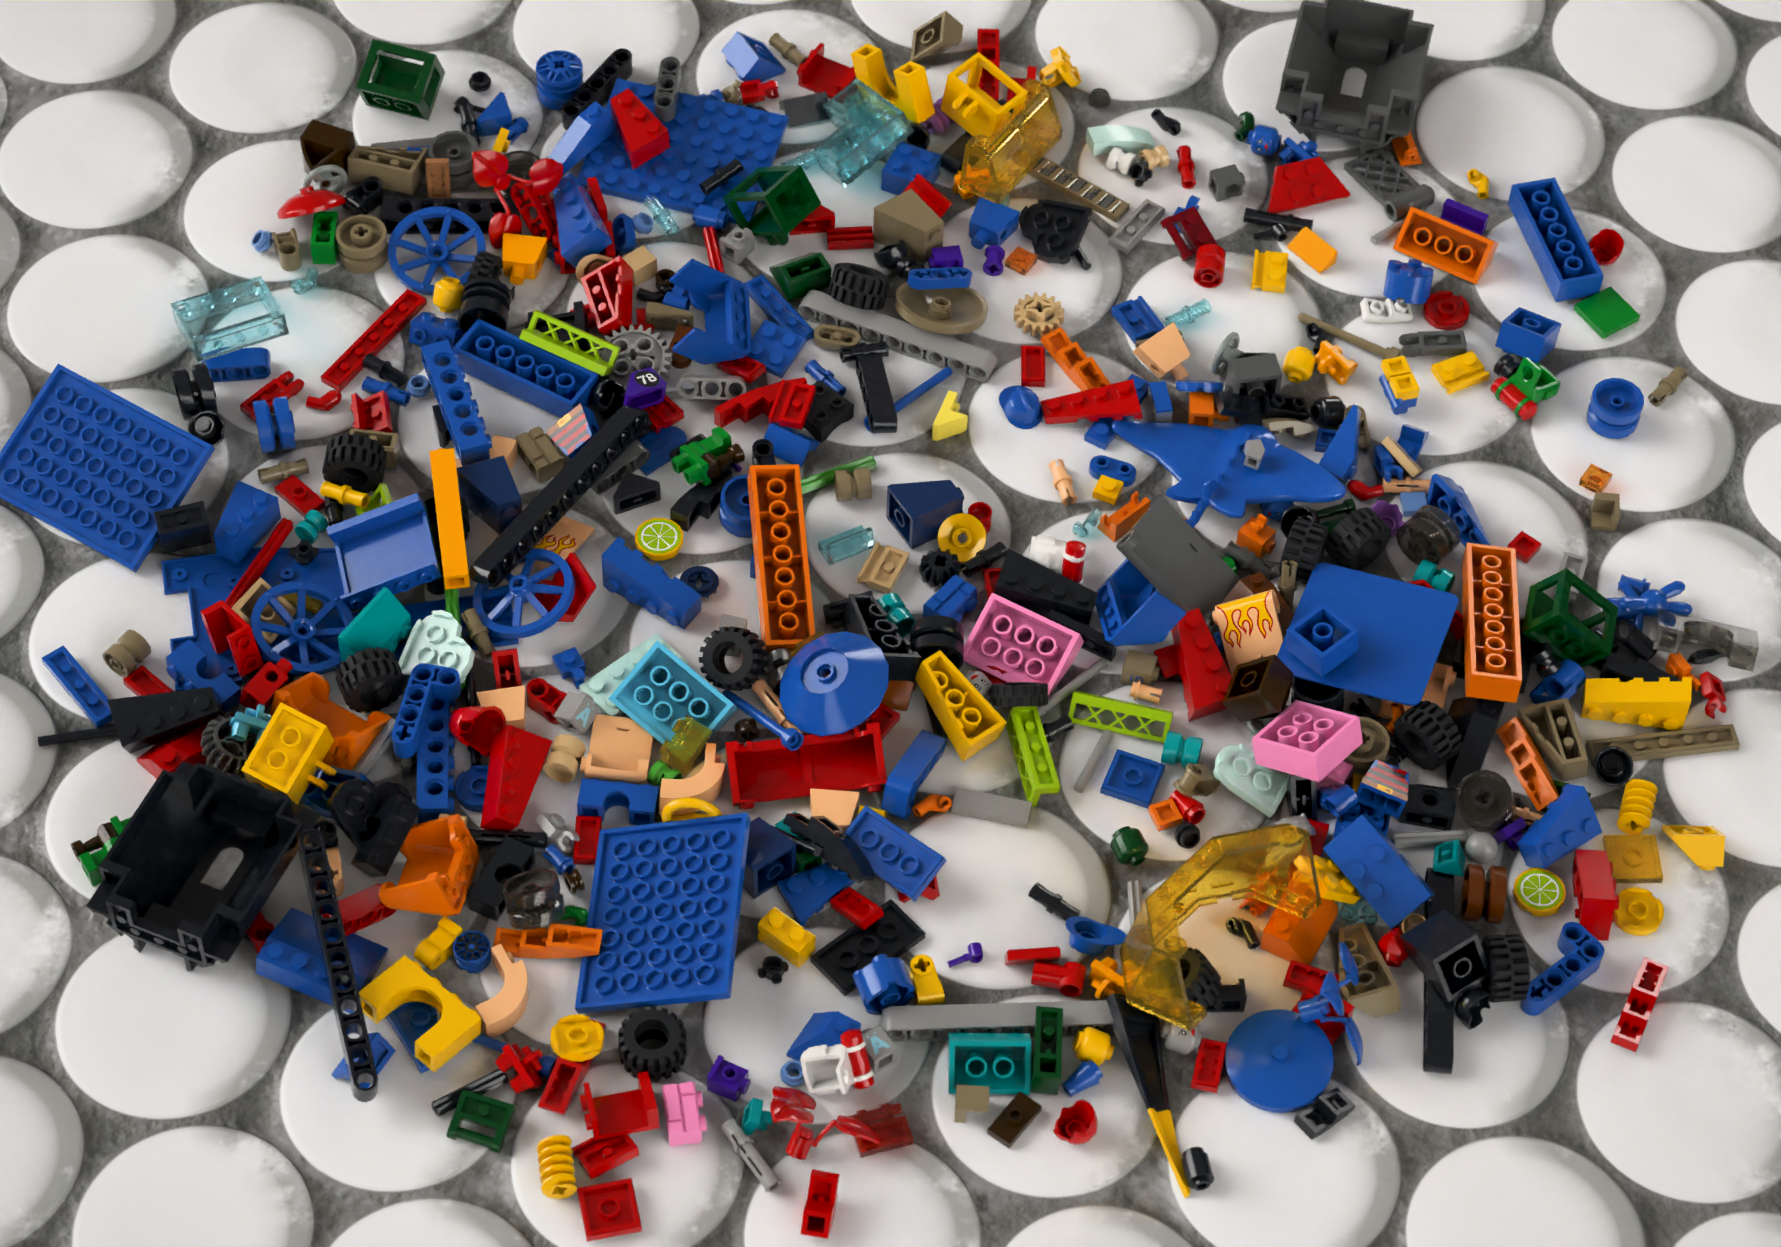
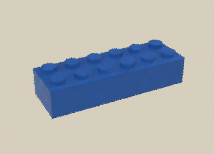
[1508,177,1604,302]
[453,319,599,418]

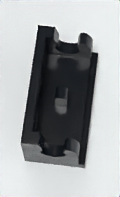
[1205,978,1247,1012]

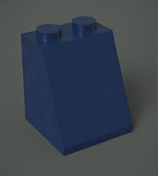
[457,455,522,535]
[886,480,964,550]
[743,817,796,899]

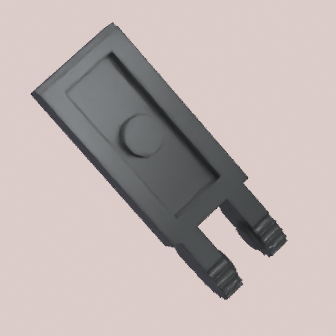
[1399,330,1467,358]

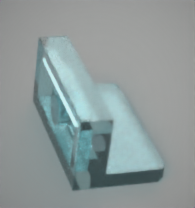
[818,525,874,566]

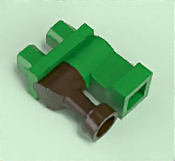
[671,426,745,486]
[71,816,131,887]

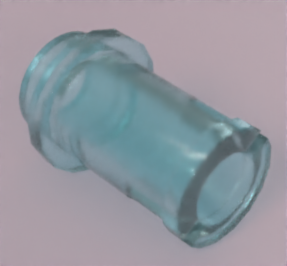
[1338,888,1366,921]

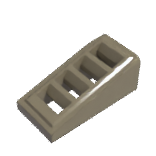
[646,302,694,331]

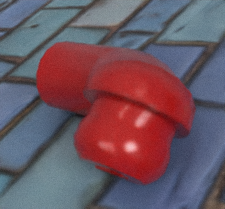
[1347,480,1384,501]

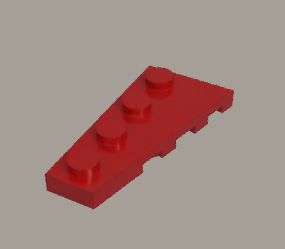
[1040,379,1143,424]

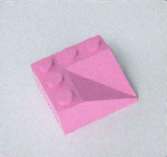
[1252,700,1363,782]

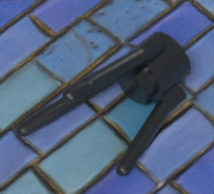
[823,591,873,628]

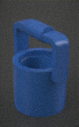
[1529,659,1586,704]

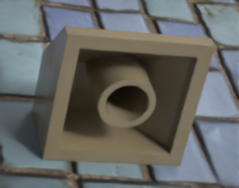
[910,11,963,63]

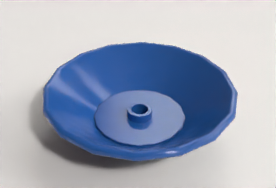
[780,631,889,737]

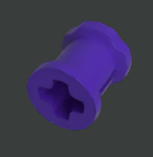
[983,245,1005,276]

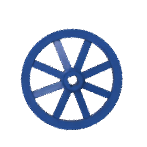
[388,206,486,296]
[473,548,575,639]
[250,581,354,676]

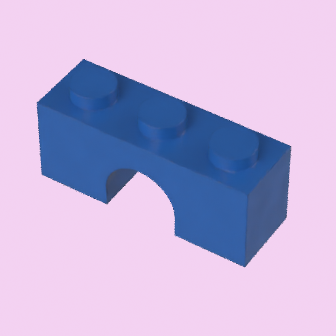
[166,639,241,713]
[577,779,660,825]

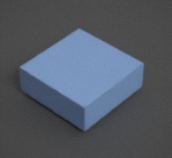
[1400,492,1428,517]

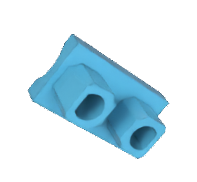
[229,704,272,745]

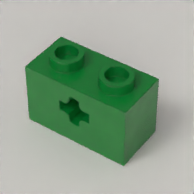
[310,211,339,265]

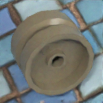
[335,214,388,274]
[1343,717,1390,776]

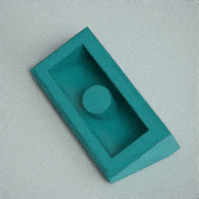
[1433,839,1466,876]

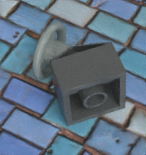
[1212,332,1283,397]

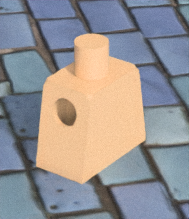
[1133,322,1190,380]
[476,685,526,730]
[810,789,859,831]

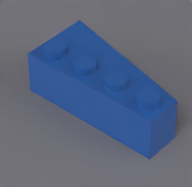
[553,172,613,269]
[601,536,702,630]

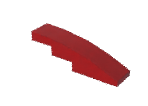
[977,28,1000,102]
[714,377,807,428]
[1611,957,1669,1052]
[538,1019,606,1116]

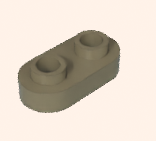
[814,324,860,351]

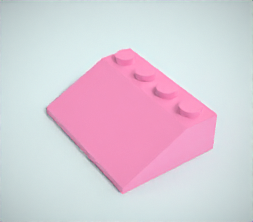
[963,593,1084,698]

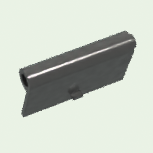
[1116,496,1240,629]

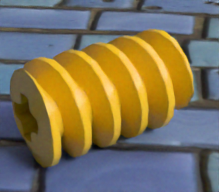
[1617,779,1658,836]
[537,1135,577,1199]

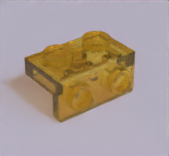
[658,715,713,776]

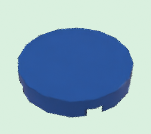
[1176,380,1223,393]
[455,765,489,812]

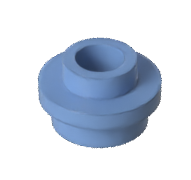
[632,212,654,234]
[252,230,273,253]
[407,375,431,397]
[780,1060,805,1087]

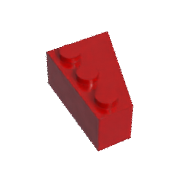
[610,88,670,170]

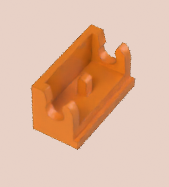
[1097,491,1151,542]

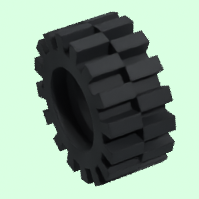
[467,251,503,282]

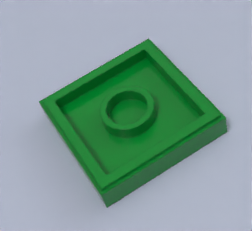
[1573,286,1640,339]

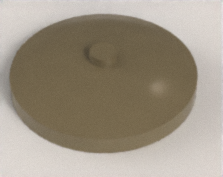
[894,282,988,334]

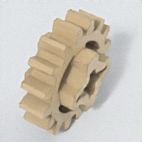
[1013,292,1064,337]

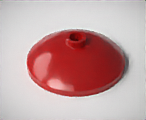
[277,186,346,219]

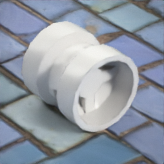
[1106,147,1137,175]

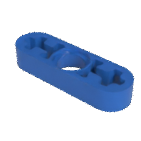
[907,267,972,290]

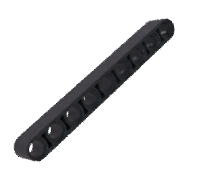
[1423,867,1454,1074]

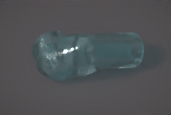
[291,267,319,295]
[1072,508,1102,537]

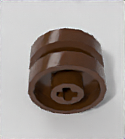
[1461,863,1507,924]

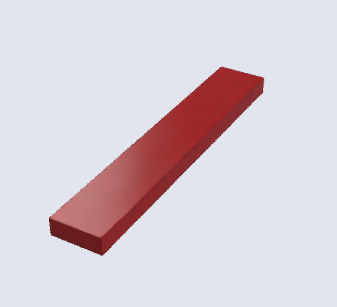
[321,289,427,392]

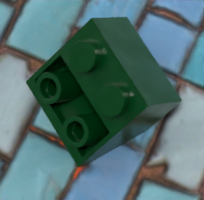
[769,252,831,301]

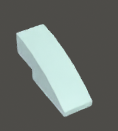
[1086,125,1156,156]

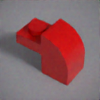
[801,1169,840,1239]

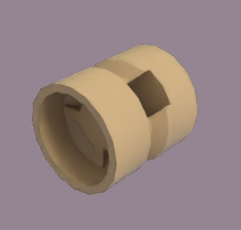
[543,734,586,783]

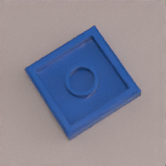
[1100,749,1166,809]

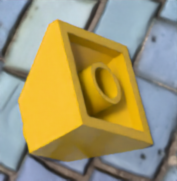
[1662,825,1725,870]

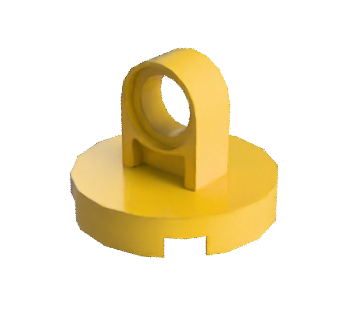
[1039,46,1082,88]

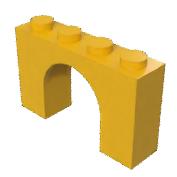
[851,43,935,124]
[359,955,481,1072]

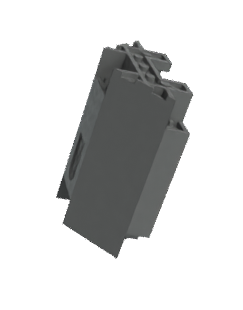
[1275,0,1434,157]

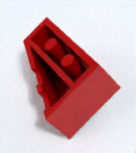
[580,256,633,338]
[1572,849,1619,941]

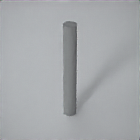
[1370,208,1426,245]
[1073,730,1113,793]

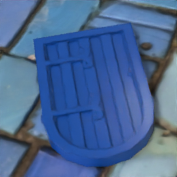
[639,426,687,476]

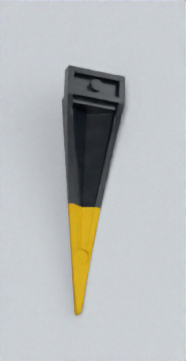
[1106,993,1190,1198]

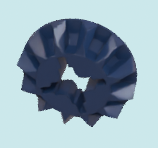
[679,566,719,599]

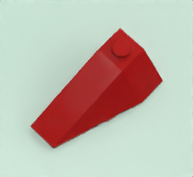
[136,713,233,779]

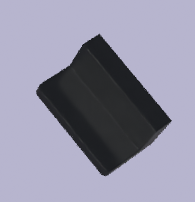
[779,92,831,127]

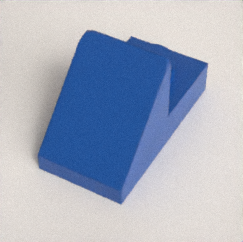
[1394,424,1429,463]

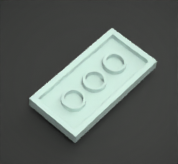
[579,633,689,717]

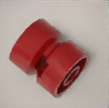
[1193,244,1226,288]

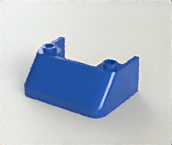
[670,259,752,365]
[1095,559,1187,646]

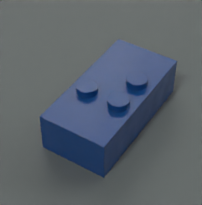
[1323,814,1435,929]

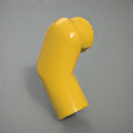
[1467,169,1489,200]

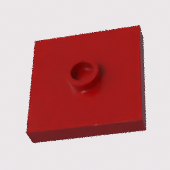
[577,1178,642,1242]

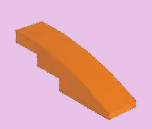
[1040,327,1110,391]
[1496,716,1559,812]
[493,923,603,959]

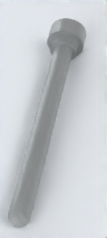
[1037,658,1108,717]

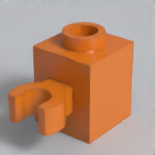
[1188,392,1229,427]
[1236,513,1276,559]

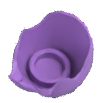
[1371,500,1406,537]

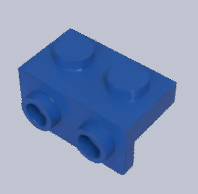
[409,312,464,348]

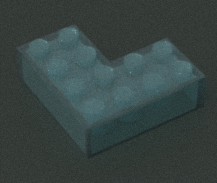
[811,79,914,187]

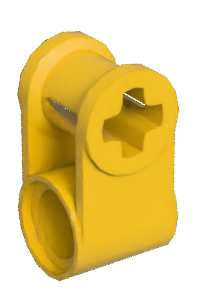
[909,954,945,1006]

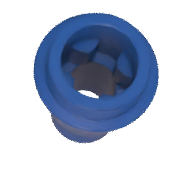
[1061,1059,1103,1097]

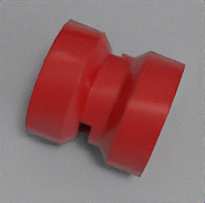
[968,502,992,534]

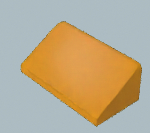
[1287,227,1338,274]

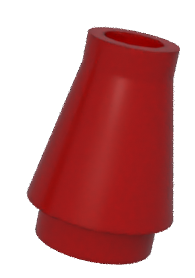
[1169,790,1206,825]

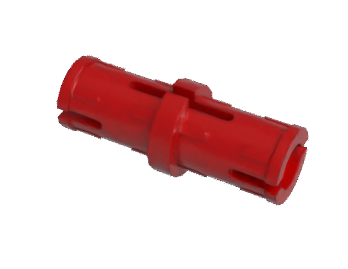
[1177,145,1196,189]

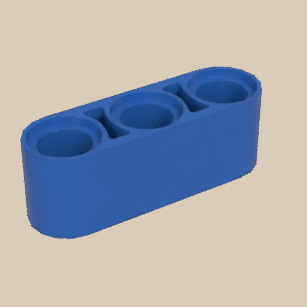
[201,347,271,383]

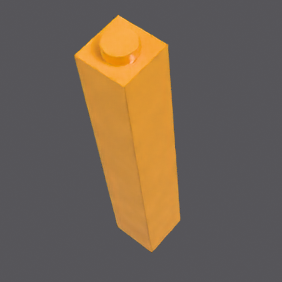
[429,448,470,590]

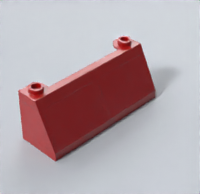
[725,722,887,810]

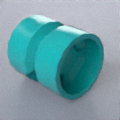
[1412,559,1456,593]
[877,593,916,638]
[1161,731,1203,769]

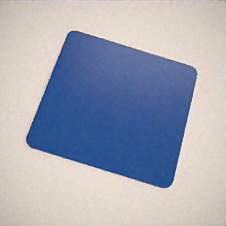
[1277,563,1459,706]

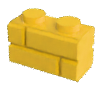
[758,907,816,968]

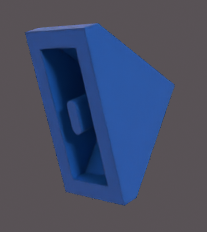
[477,92,512,137]

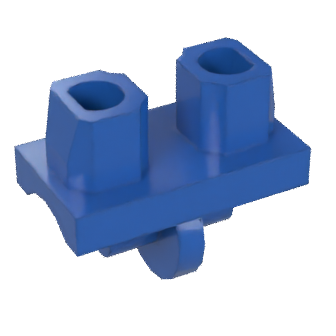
[1278,137,1319,165]

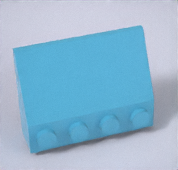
[608,640,738,764]

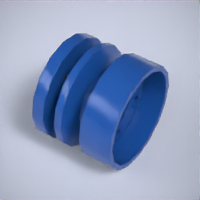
[536,50,584,111]

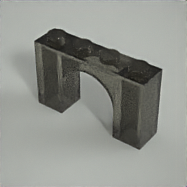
[1653,609,1759,672]

